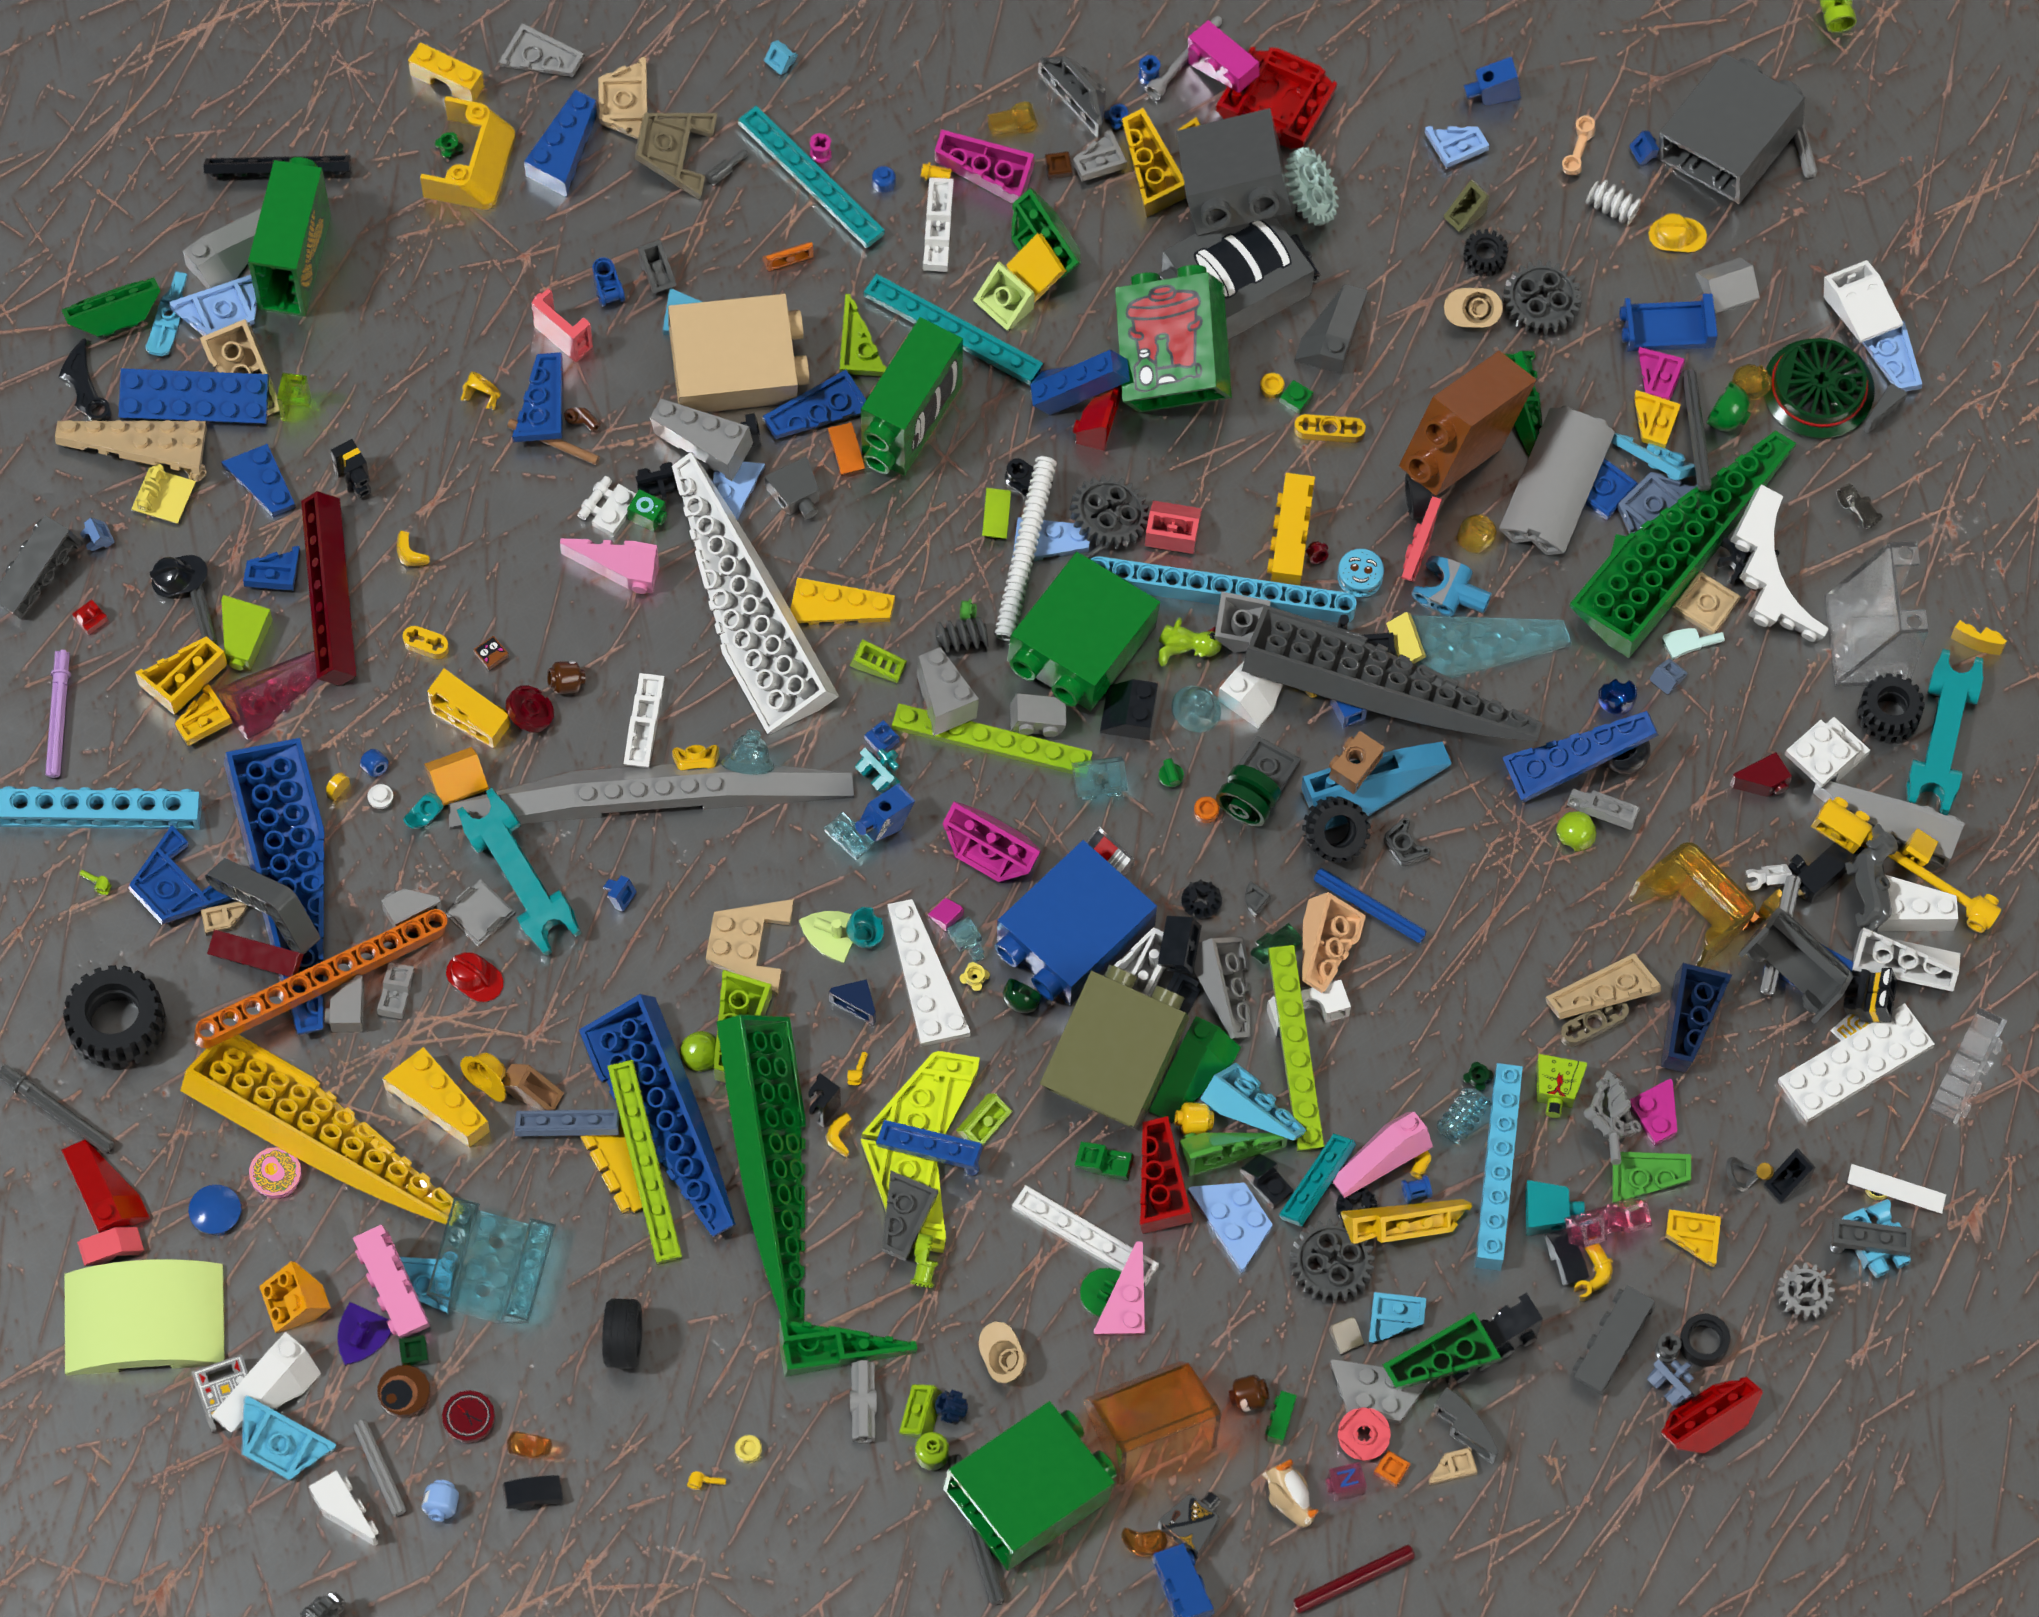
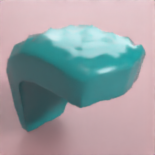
[403,792,444,829]

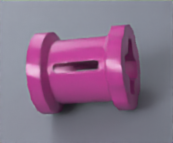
[810,133,831,164]

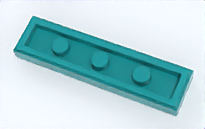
[1279,1133,1356,1227]

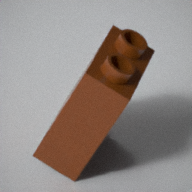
[1399,350,1537,496]

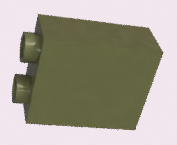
[1040,964,1190,1131]

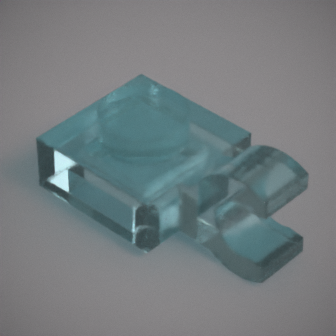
[947,917,984,963]

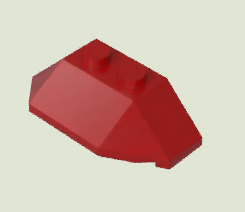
[1661,1376,1763,1453]

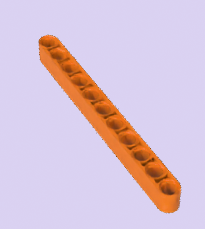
[194,909,447,1049]

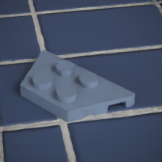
[1618,472,1697,534]

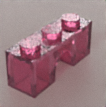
[1565,1197,1652,1247]

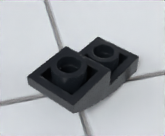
[1544,1228,1590,1285]
[502,1475,563,1509]

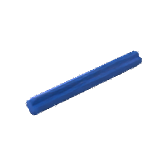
[1314,868,1427,943]

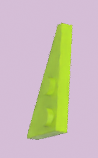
[839,294,887,376]

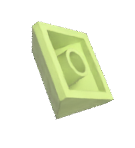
[973,262,1034,331]

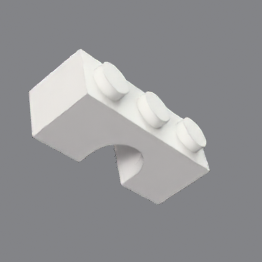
[1267,980,1351,1037]

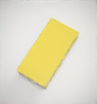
[1386,612,1426,664]

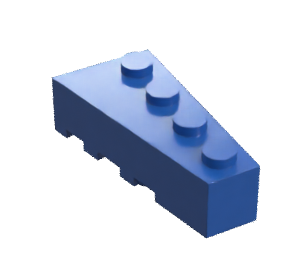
[524,90,597,197]

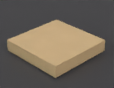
[1672,571,1741,635]

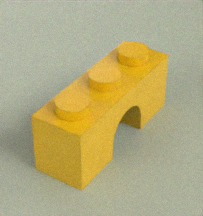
[408,42,484,102]

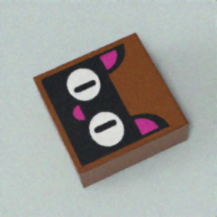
[473,636,509,671]

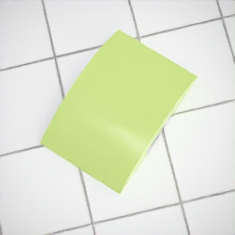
[64,1259,225,1375]

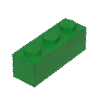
[1265,1391,1297,1446]

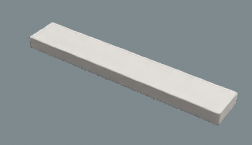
[1012,1185,1159,1287]

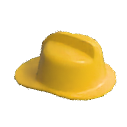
[1649,213,1707,253]
[460,1052,506,1102]

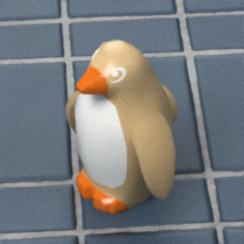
[1262,1459,1319,1527]

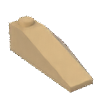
[200,319,282,416]

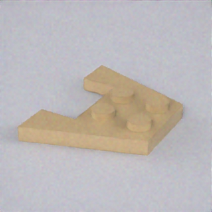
[706,899,794,996]

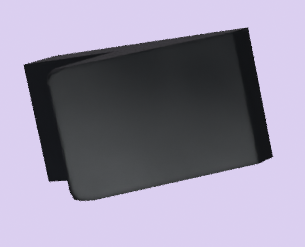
[1240,1154,1293,1208]

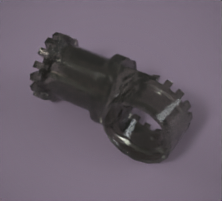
[1836,483,1883,529]

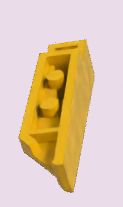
[1341,1199,1472,1244]

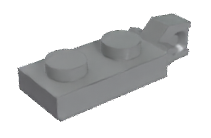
[1567,789,1640,831]

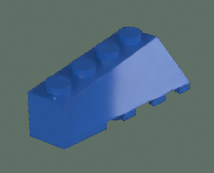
[1030,349,1130,415]

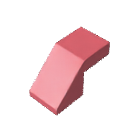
[77,1227,144,1266]

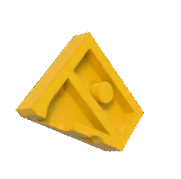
[1634,390,1681,448]
[175,684,232,746]

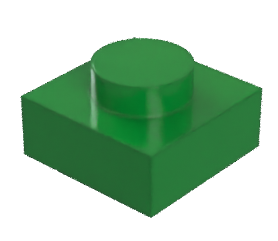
[1279,380,1314,414]

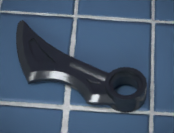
[59,339,111,421]

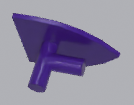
[337,1302,392,1365]

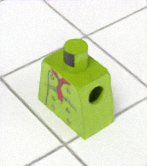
[1536,1054,1587,1118]

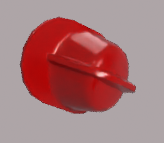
[446,952,503,1002]

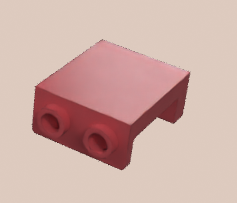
[531,288,593,362]

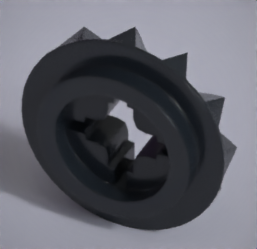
[1181,879,1222,919]
[1336,1188,1378,1221]

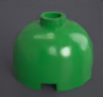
[1705,381,1751,431]

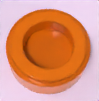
[1194,796,1219,823]

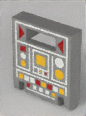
[191,1354,248,1432]

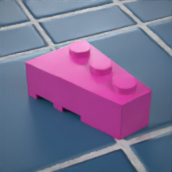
[1188,20,1259,92]

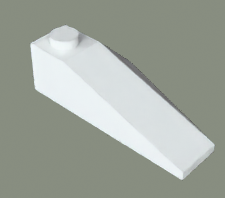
[211,1332,321,1433]

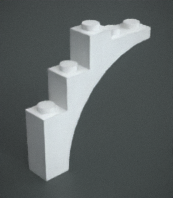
[1730,484,1829,642]

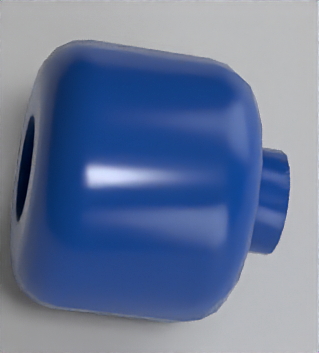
[872,166,896,193]
[360,749,389,777]

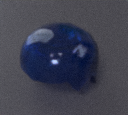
[1598,679,1637,715]

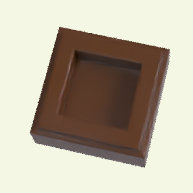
[1045,151,1073,179]

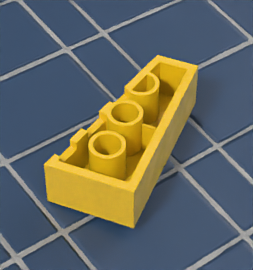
[1122,108,1186,217]
[383,1047,490,1148]

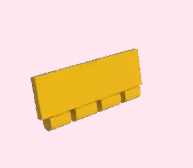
[580,1124,643,1213]

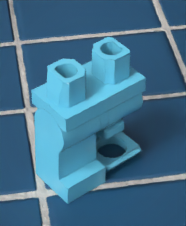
[1842,1199,1911,1278]

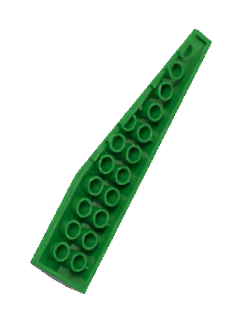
[1569,431,1796,658]
[717,1015,806,1323]

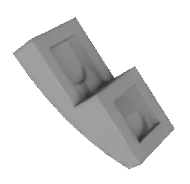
[377,962,414,1019]

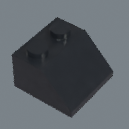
[1100,679,1158,740]

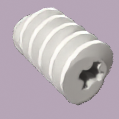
[1586,179,1641,226]

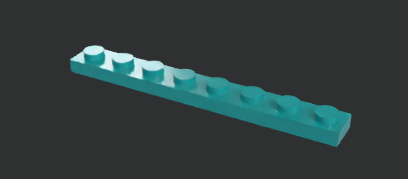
[738,106,885,249]
[864,274,1043,385]

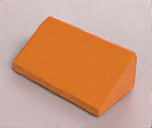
[762,242,813,271]

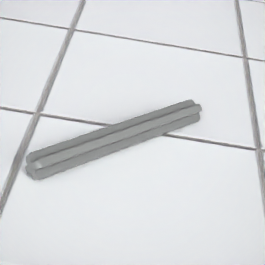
[1760,875,1801,996]

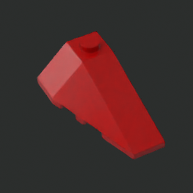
[1073,385,1122,451]
[61,1139,150,1233]

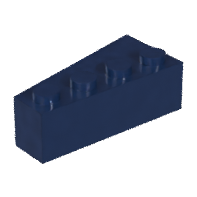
[1661,963,1732,1073]

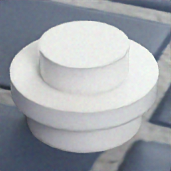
[368,784,393,809]

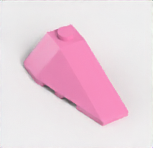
[560,538,659,594]
[1332,1111,1433,1198]

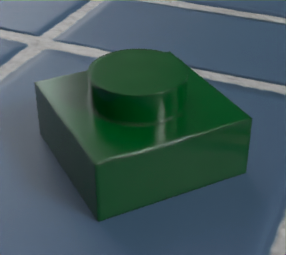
[399,1335,429,1366]

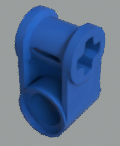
[592,257,625,307]

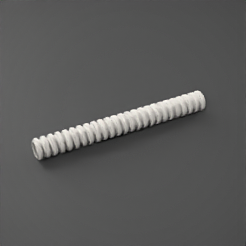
[994,456,1057,641]

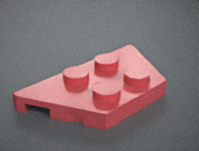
[1401,496,1442,582]

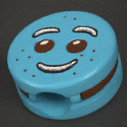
[1337,549,1384,598]

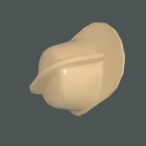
[1444,288,1503,328]
[978,1322,1027,1383]

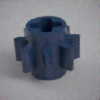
[935,1389,968,1424]

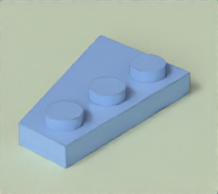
[1013,517,1090,562]

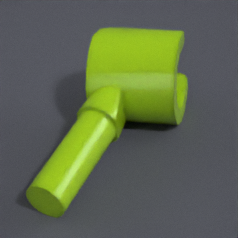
[79,869,111,895]

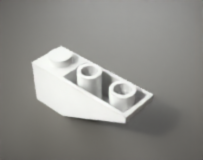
[308,1470,379,1546]

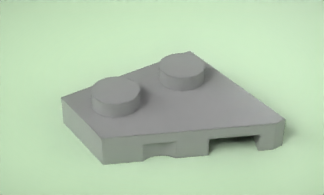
[1073,129,1127,182]

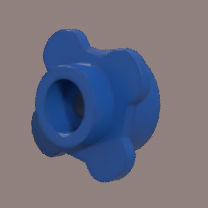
[1104,104,1130,130]

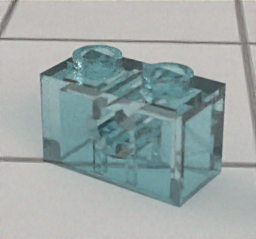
[1072,756,1128,800]

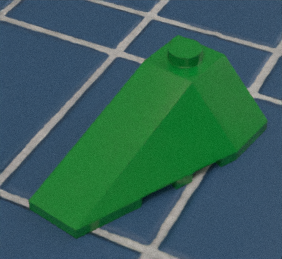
[1149,1016,1241,1123]

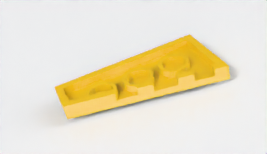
[790,578,895,625]

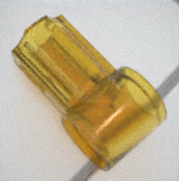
[987,101,1038,136]

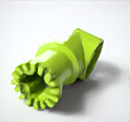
[910,1233,938,1288]

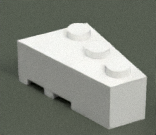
[1114,927,1166,997]

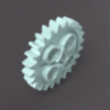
[1285,147,1339,225]

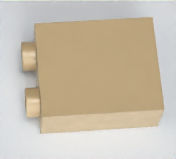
[668,294,809,412]

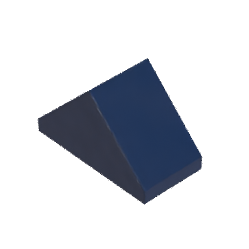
[829,979,876,1025]

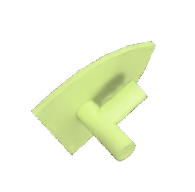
[799,911,853,963]

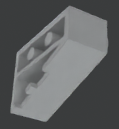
[917,647,979,736]

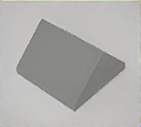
[1695,258,1760,314]
[1214,592,1271,653]

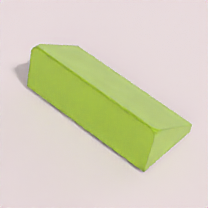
[956,1093,1012,1146]
[899,1384,943,1439]

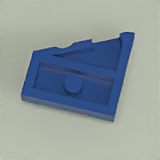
[243,546,300,591]

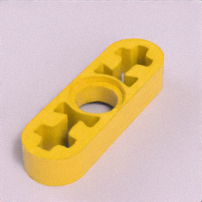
[1294,414,1366,443]

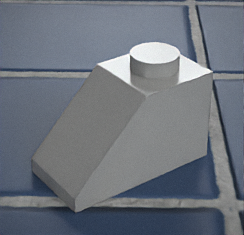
[381,888,443,928]
[325,975,364,1033]

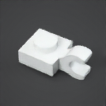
[1746,864,1792,891]

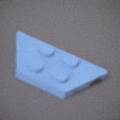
[169,275,257,336]
[1187,1182,1273,1273]

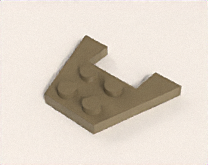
[634,113,717,200]

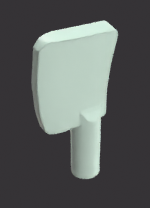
[1662,628,1725,660]

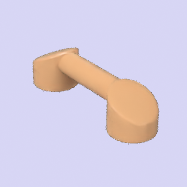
[1562,116,1595,175]

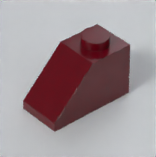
[1730,752,1792,797]

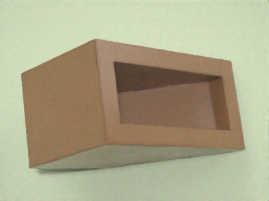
[502,1064,564,1111]

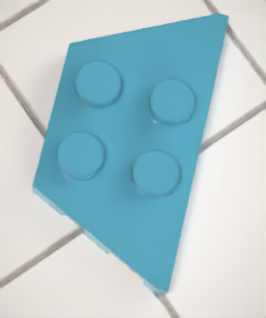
[241,1396,337,1480]

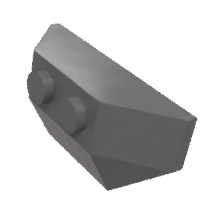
[1038,56,1106,138]

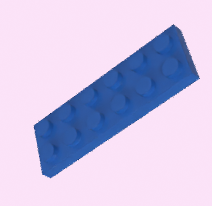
[118,368,269,424]

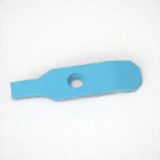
[145,272,188,356]

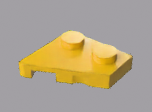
[1665,1209,1721,1267]

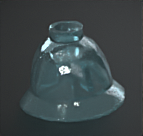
[1172,686,1221,733]
[721,729,774,775]

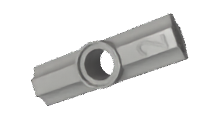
[850,1360,877,1444]

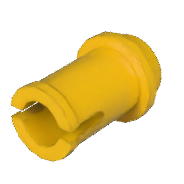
[920,162,952,181]

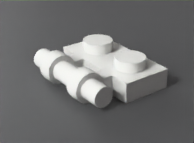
[577,476,636,537]

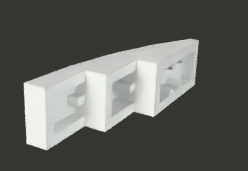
[923,178,954,272]
[624,673,665,768]

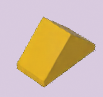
[1899,828,1938,867]

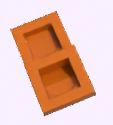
[827,422,865,475]

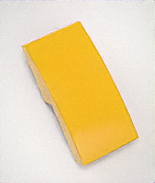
[1951,620,2007,655]

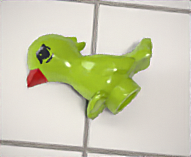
[1158,617,1222,667]

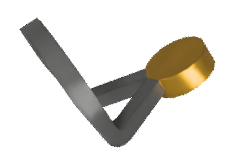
[1726,1157,1774,1192]

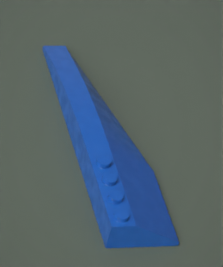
[224,738,324,1035]

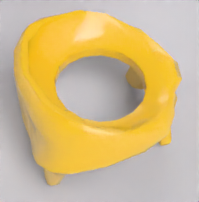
[460,371,501,410]

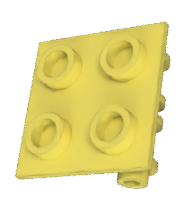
[131,464,196,524]

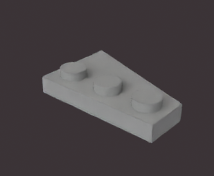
[498,23,585,77]

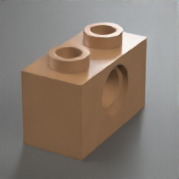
[1329,731,1385,794]

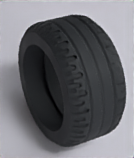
[602,1298,642,1369]

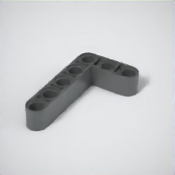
[205,858,320,955]

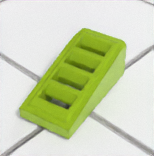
[849,639,907,683]

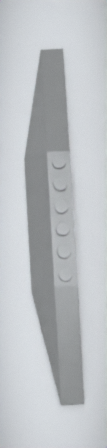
[448,760,854,829]

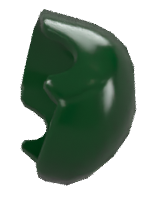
[1003,978,1041,1013]

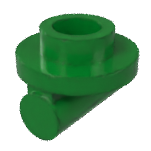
[1158,758,1184,787]

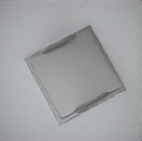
[444,879,516,946]

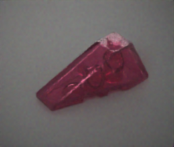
[218,651,318,739]

